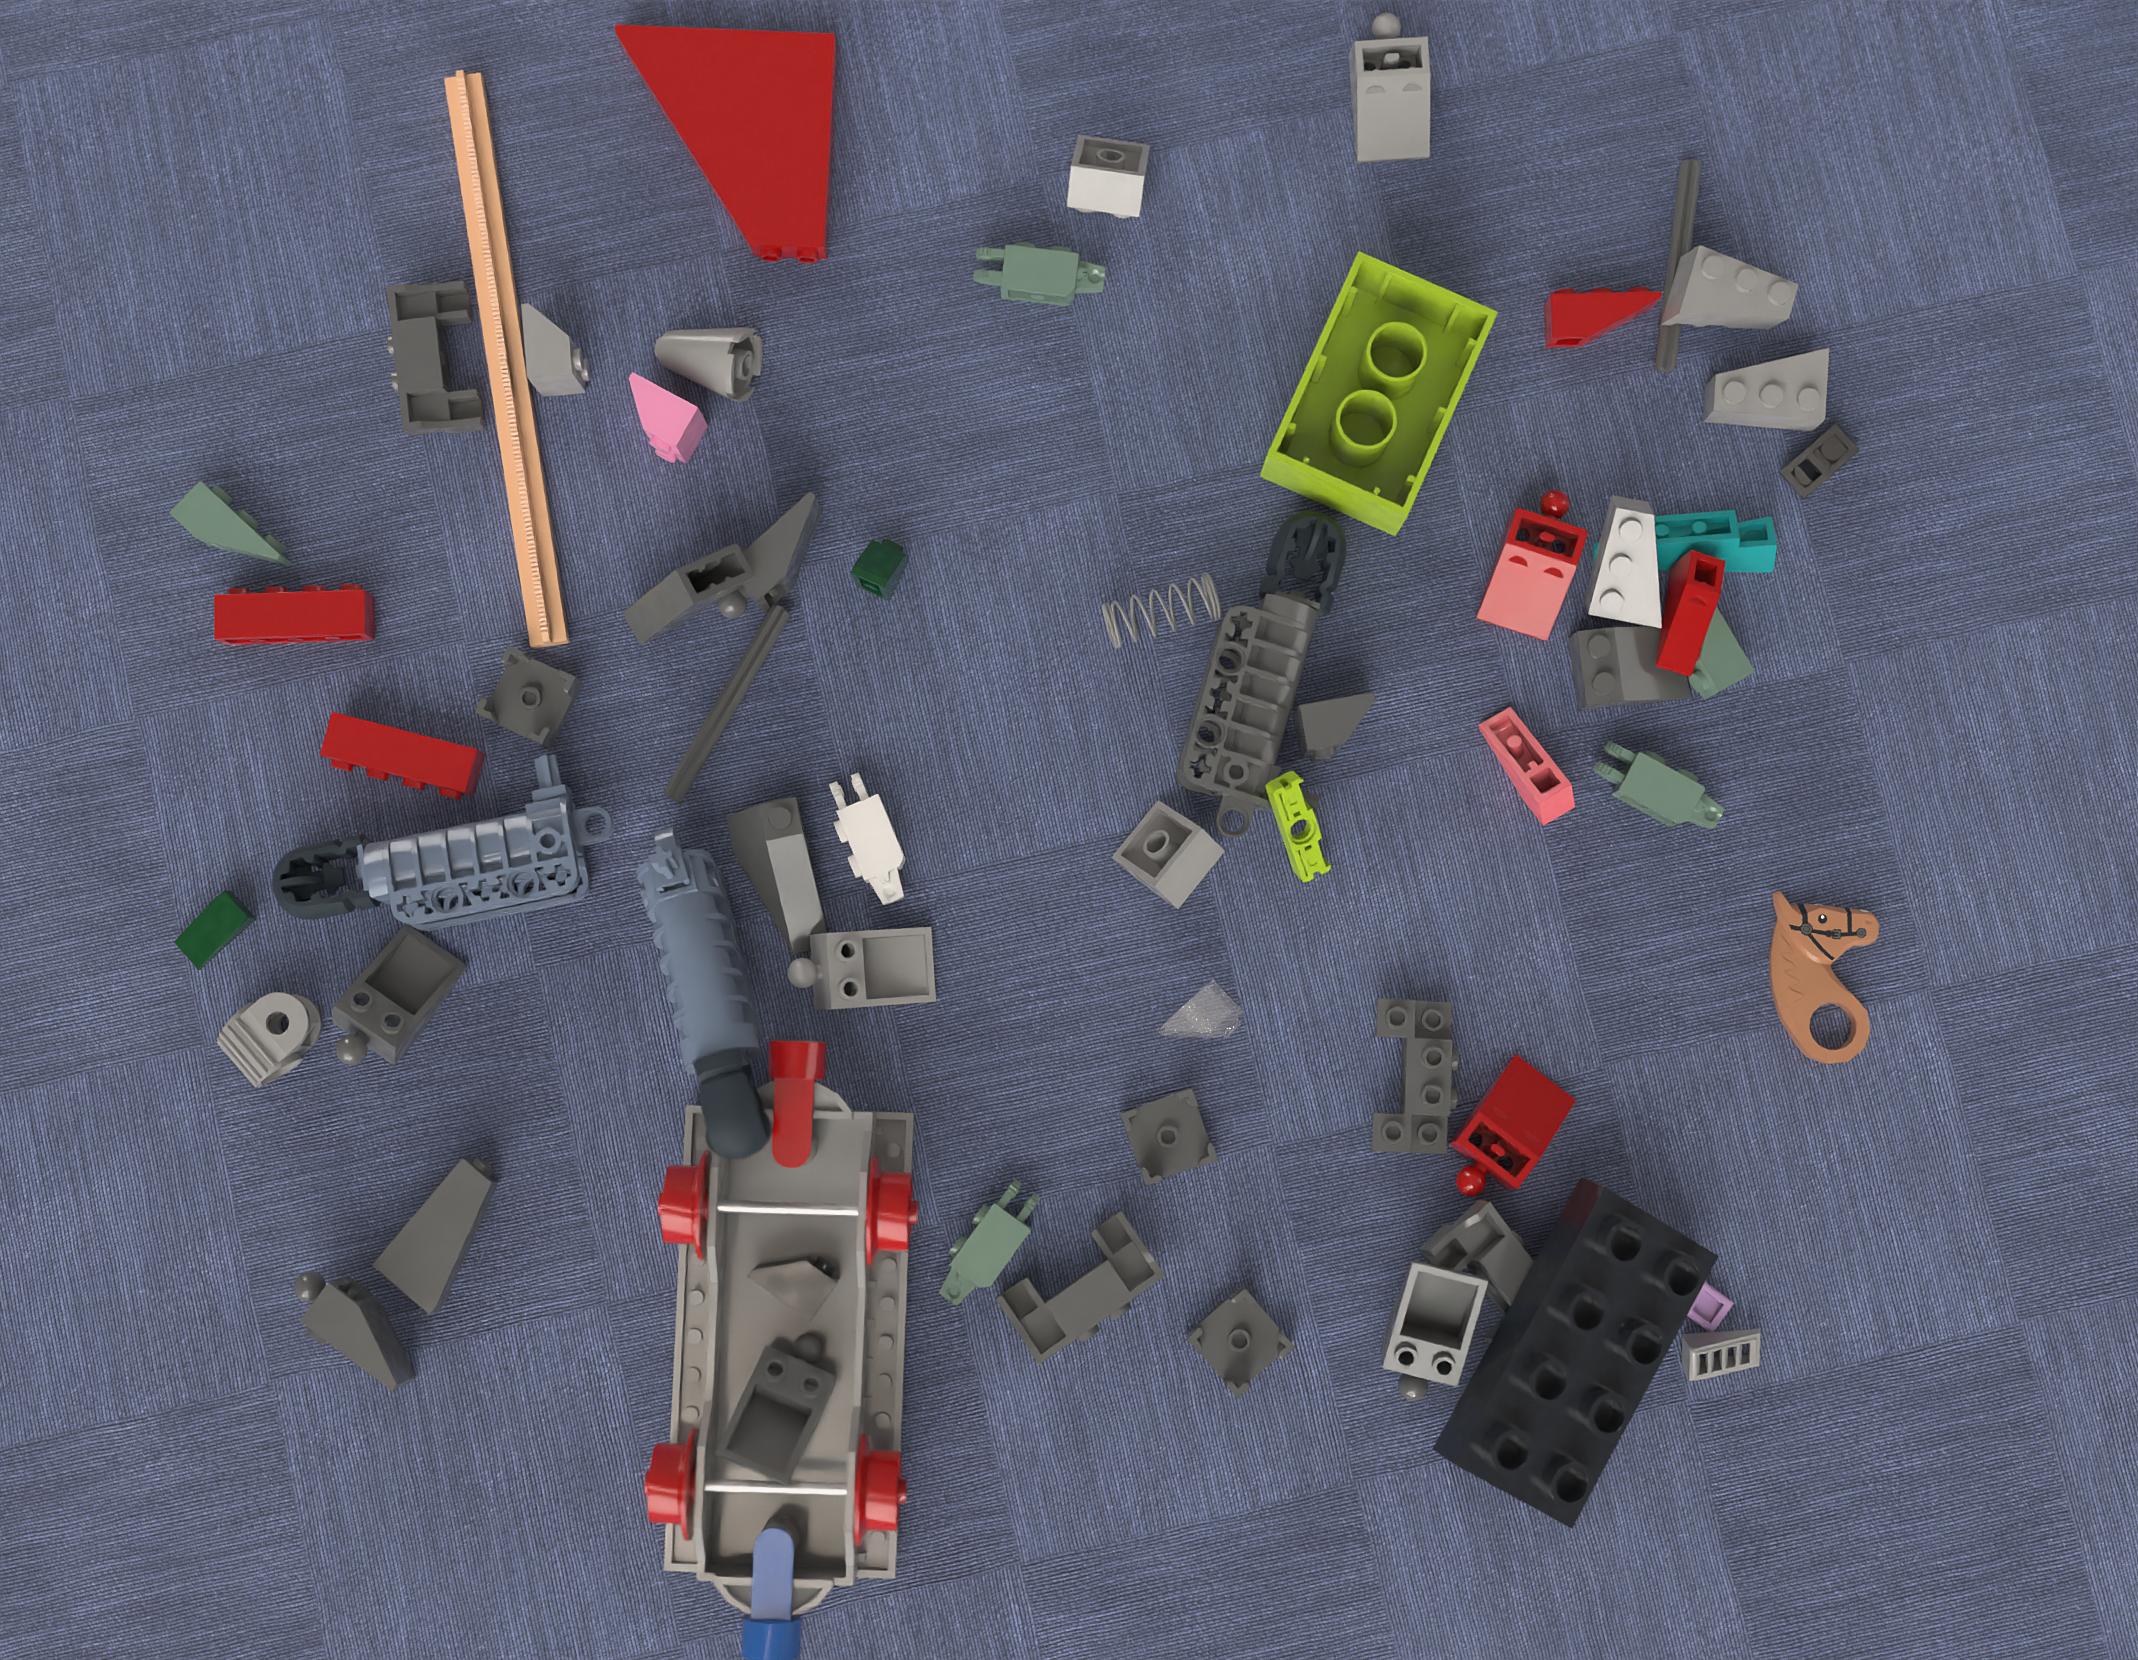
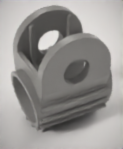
[216,992,323,1088]

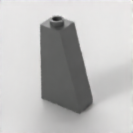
[622,543,755,645]
[372,1156,499,1315]

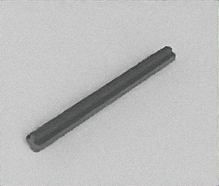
[1654,159,1702,373]
[664,604,790,802]

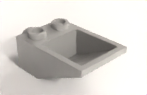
[1348,13,1430,163]
[787,927,936,1010]

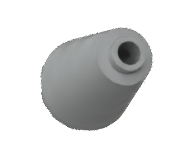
[655,327,763,402]

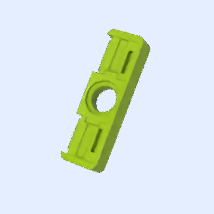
[1266,771,1331,882]

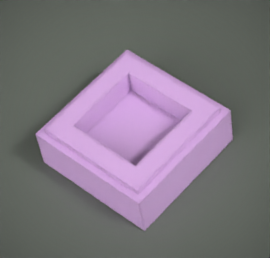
[1687,1282,1734,1332]

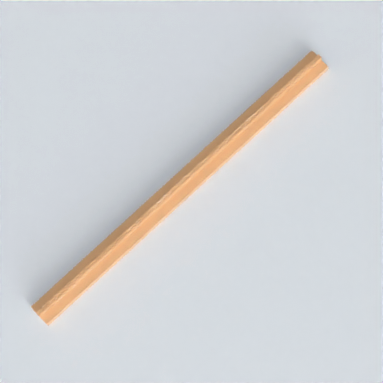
[444,70,570,649]

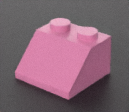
[629,372,708,464]

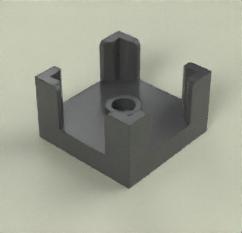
[475,645,584,750]
[1119,1088,1218,1187]
[1185,1285,1296,1398]

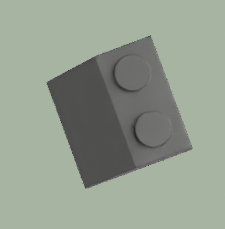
[1293,692,1376,763]

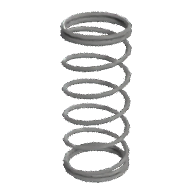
[1102,573,1222,650]

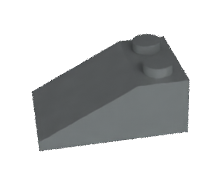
[1568,626,1689,711]

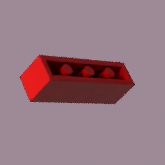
[214,584,375,645]
[320,712,485,800]

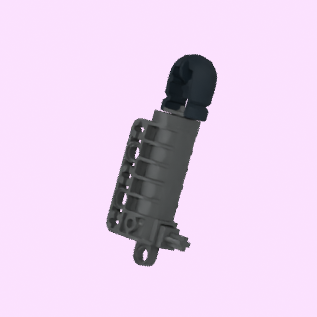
[1176,511,1347,838]

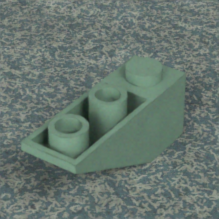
[169,481,292,566]

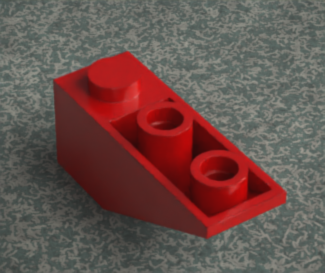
[1544,287,1662,348]
[1655,550,1725,677]

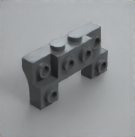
[386,281,486,436]
[1370,998,1458,1154]
[1419,1200,1535,1344]
[995,1210,1166,1365]

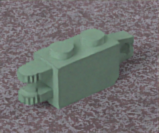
[973,242,1106,306]
[1593,742,1725,830]
[939,1179,1041,1306]

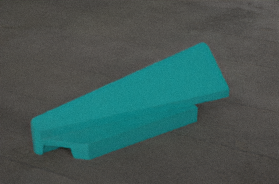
[1592,510,1777,573]

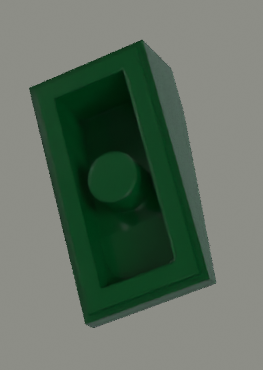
[174,890,256,970]

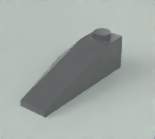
[726,797,828,955]

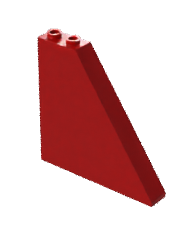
[615,25,838,263]

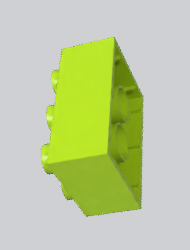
[1260,251,1498,536]

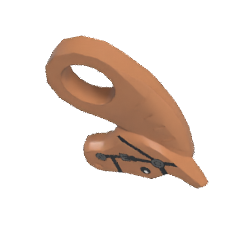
[1769,890,1880,1064]

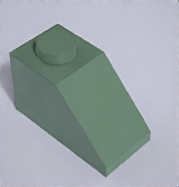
[1689,607,1755,700]

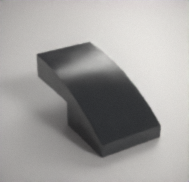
[1779,423,1860,500]

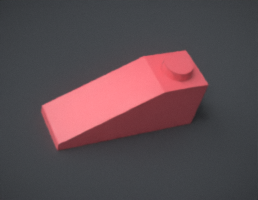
[1479,707,1575,826]

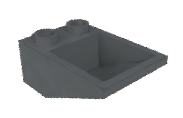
[717,491,822,618]
[333,924,467,1065]
[1380,1259,1488,1401]
[294,1271,416,1391]
[715,1333,836,1486]

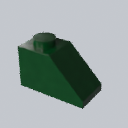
[851,539,908,601]

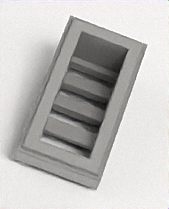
[1682,1329,1761,1381]

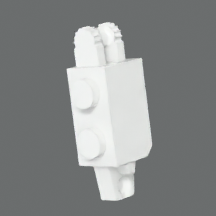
[829,772,906,905]

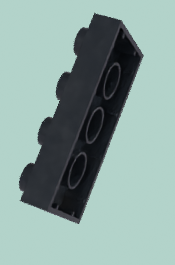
[1433,1177,1719,1529]

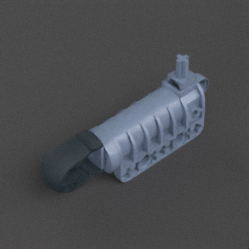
[272,755,614,931]
[636,826,772,1160]

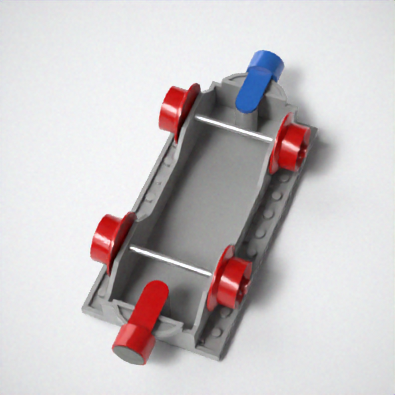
[644,1039,918,1660]

